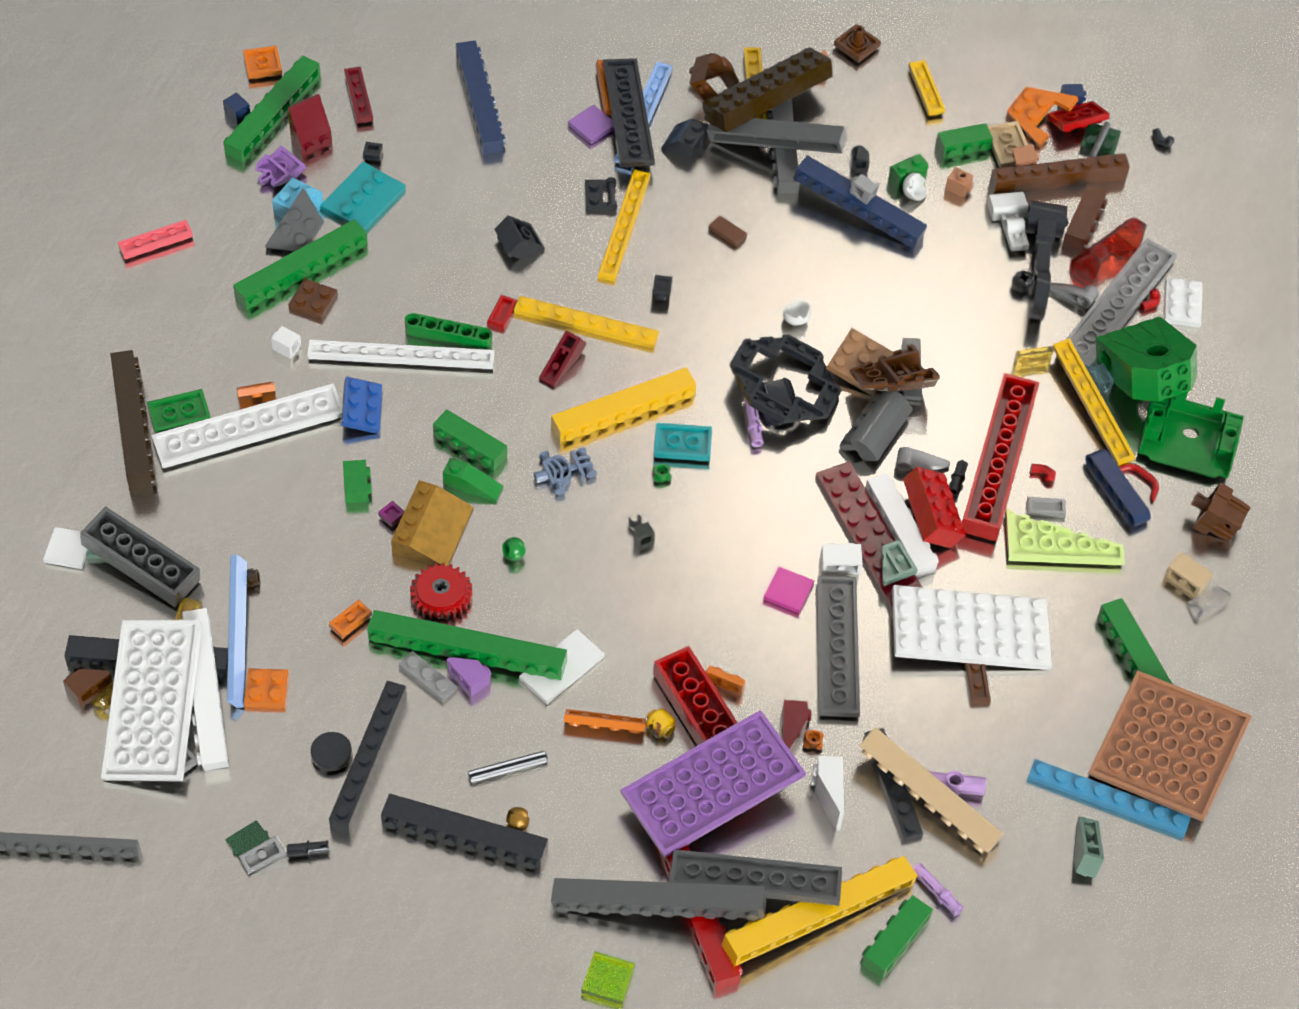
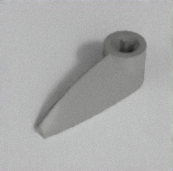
[1050,283,1099,308]
[895,447,951,472]

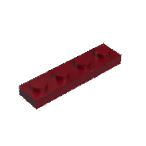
[344,66,373,123]

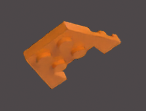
[1007,87,1078,148]

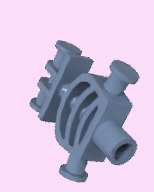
[533,447,597,495]

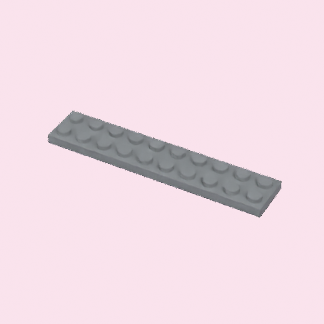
[1066,238,1177,370]

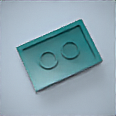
[654,423,712,462]

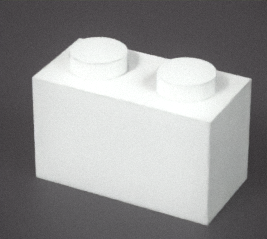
[820,543,862,574]

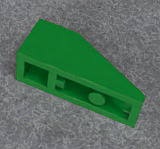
[443,458,504,502]

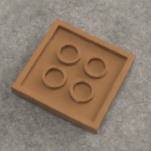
[826,327,893,396]

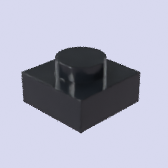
[363,142,383,161]

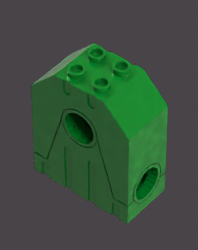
[1095,316,1197,402]

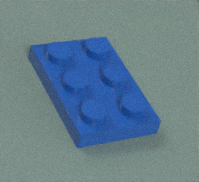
[341,376,382,434]

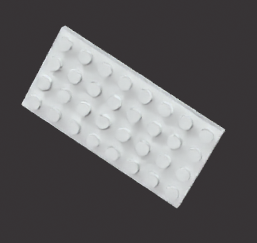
[892,585,1052,670]
[101,620,202,781]

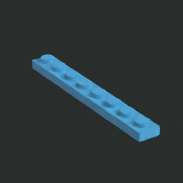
[1027,759,1191,838]

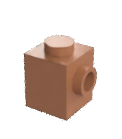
[1012,144,1040,166]
[945,167,974,198]

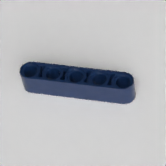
[1085,448,1151,527]

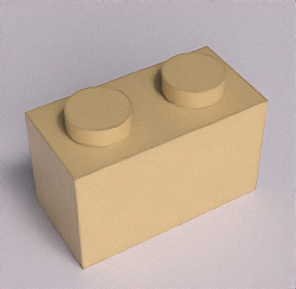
[1164,552,1213,598]

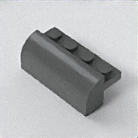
[839,391,913,461]

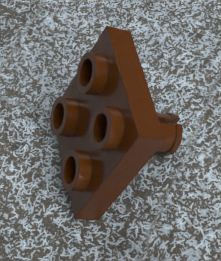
[833,24,881,63]

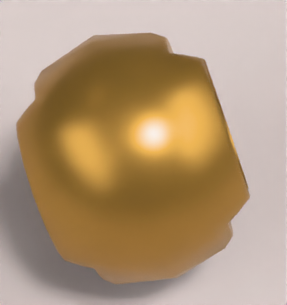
[506,807,530,831]

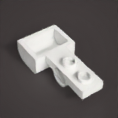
[986,192,1029,251]

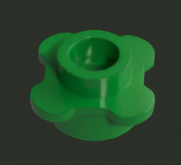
[652,464,672,482]

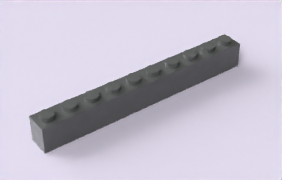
[551,878,766,921]

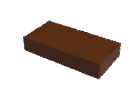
[708,215,747,247]

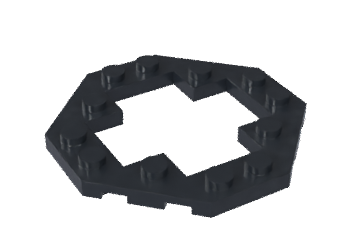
[729,334,842,423]

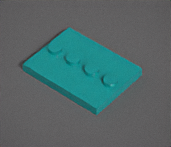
[320,162,406,231]

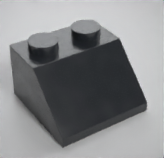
[661,118,708,161]
[494,215,545,259]

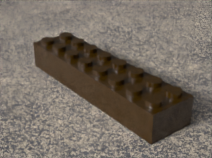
[702,47,833,132]
[110,350,157,497]

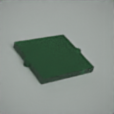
[225,820,270,864]

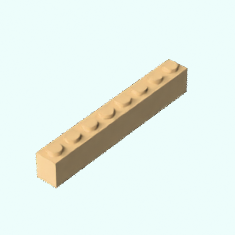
[859,727,1004,853]

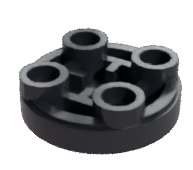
[310,732,352,772]

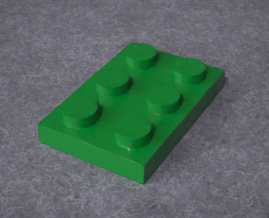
[147,389,211,434]

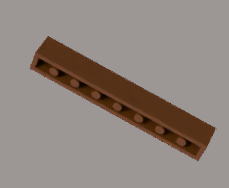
[989,153,1130,194]

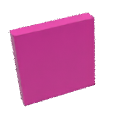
[763,566,815,614]

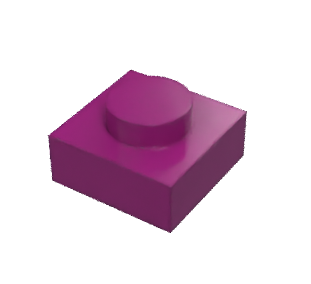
[378,500,404,527]

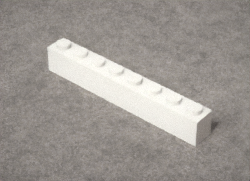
[180,608,229,771]

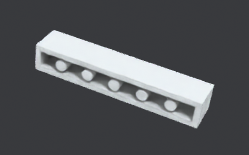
[865,473,938,579]

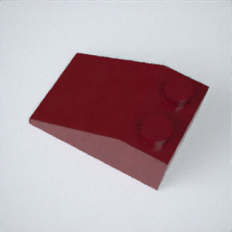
[288,94,332,157]

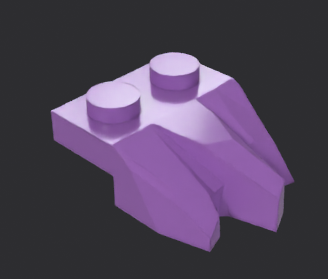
[255,145,306,187]

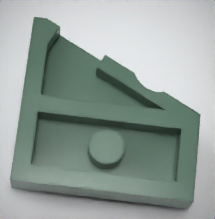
[881,540,918,586]

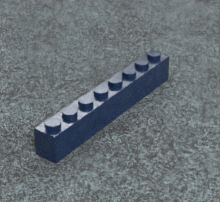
[456,40,506,155]
[793,155,928,249]

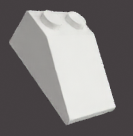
[811,756,844,831]

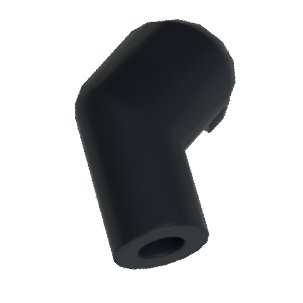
[1152,128,1175,148]

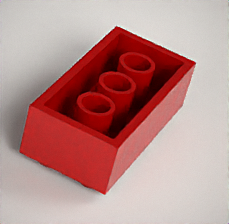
[903,466,966,548]

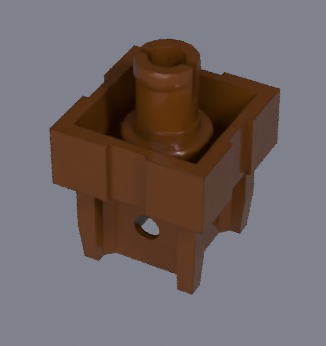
[1191,483,1251,541]

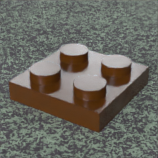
[288,278,338,320]

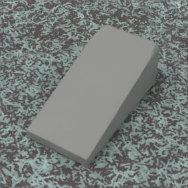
[239,835,287,874]

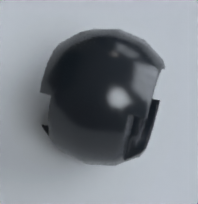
[1012,270,1034,293]

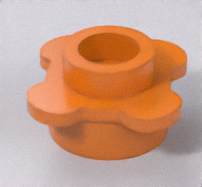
[803,730,824,750]

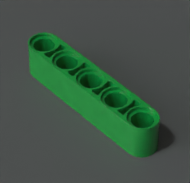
[404,313,493,350]

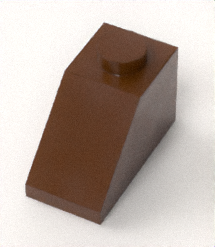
[63,669,113,707]

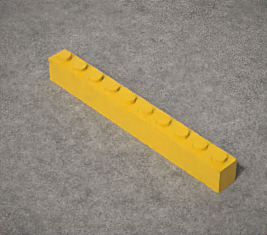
[722,856,917,966]

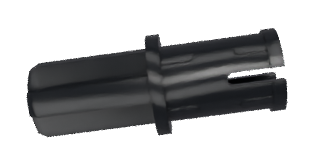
[949,459,968,496]
[287,840,329,857]

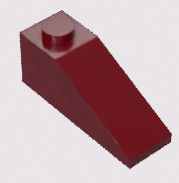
[539,330,587,387]
[781,700,812,752]

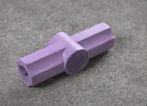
[929,770,986,796]

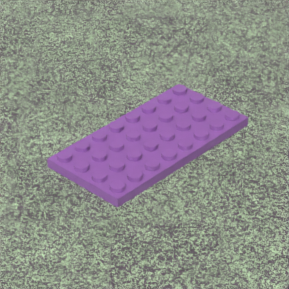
[620,710,806,858]

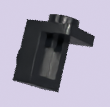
[652,275,673,301]

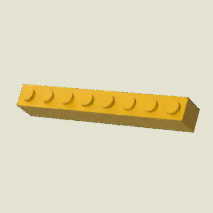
[551,367,696,443]

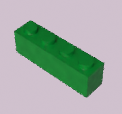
[433,409,507,471]
[862,895,933,979]

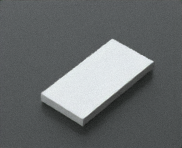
[519,629,605,705]

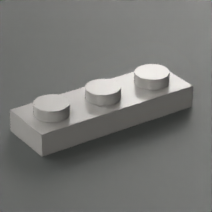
[399,651,457,703]

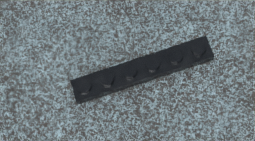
[864,728,924,842]

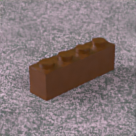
[1063,185,1108,251]

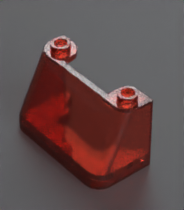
[1069,218,1147,286]

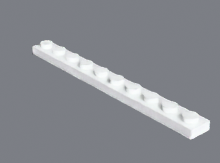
[307,340,494,369]

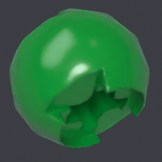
[502,537,526,561]

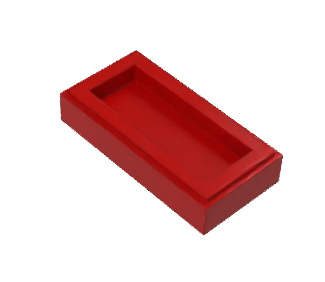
[487,295,518,330]

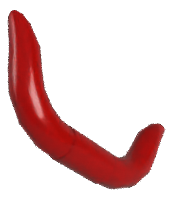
[1119,463,1159,502]

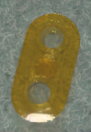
[92,680,114,711]

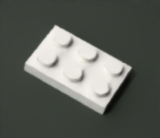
[1164,277,1202,328]

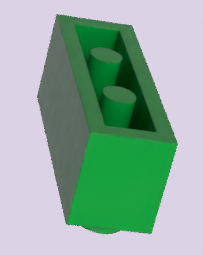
[935,123,993,159]

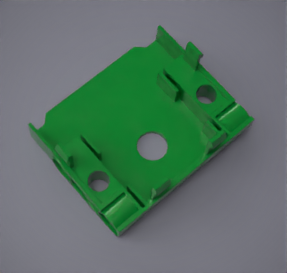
[1138,392,1244,478]

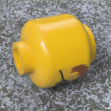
[646,708,676,738]

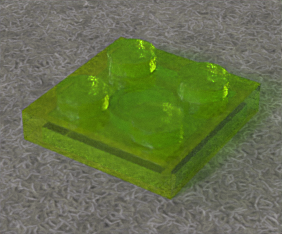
[581,951,635,1005]

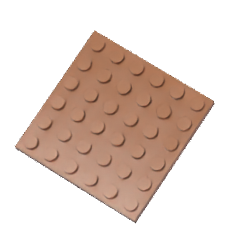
[1089,670,1252,822]

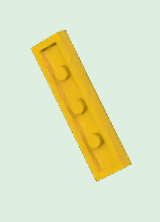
[908,60,945,116]

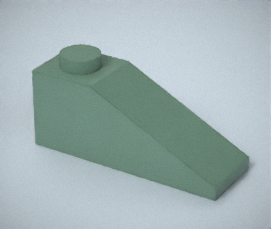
[1074,816,1104,878]

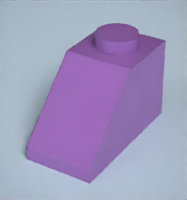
[447,657,491,697]

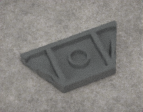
[265,189,324,251]

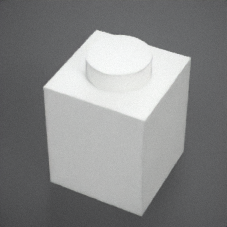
[271,326,301,359]

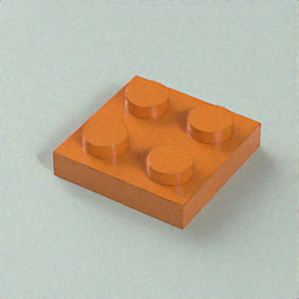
[243,45,283,79]
[244,668,289,709]

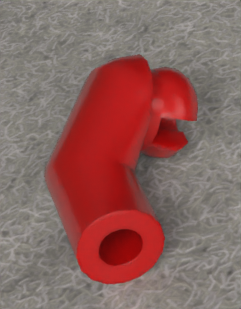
[1140,289,1161,311]
[1030,463,1056,482]

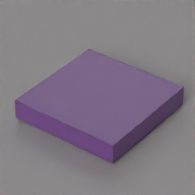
[568,104,614,144]

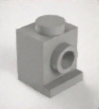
[849,174,880,204]

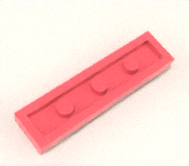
[118,220,193,259]

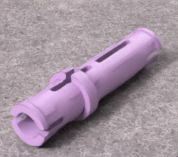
[744,398,763,447]
[913,863,964,916]

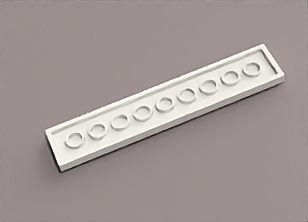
[151,383,343,469]

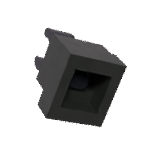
[628,514,655,549]

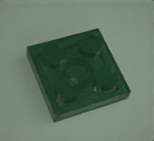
[1080,123,1122,156]

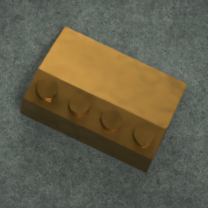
[391,480,474,566]

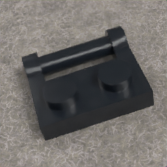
[585,177,617,211]

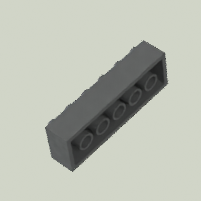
[80,506,200,607]

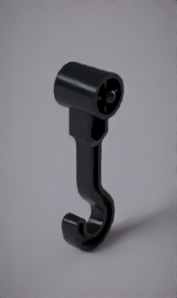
[1023,200,1069,321]

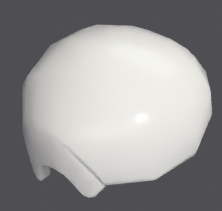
[903,173,928,201]
[783,299,811,326]

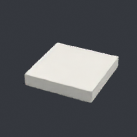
[43,527,88,569]

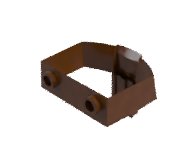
[689,53,739,101]

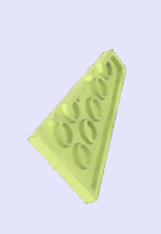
[1005,509,1125,565]

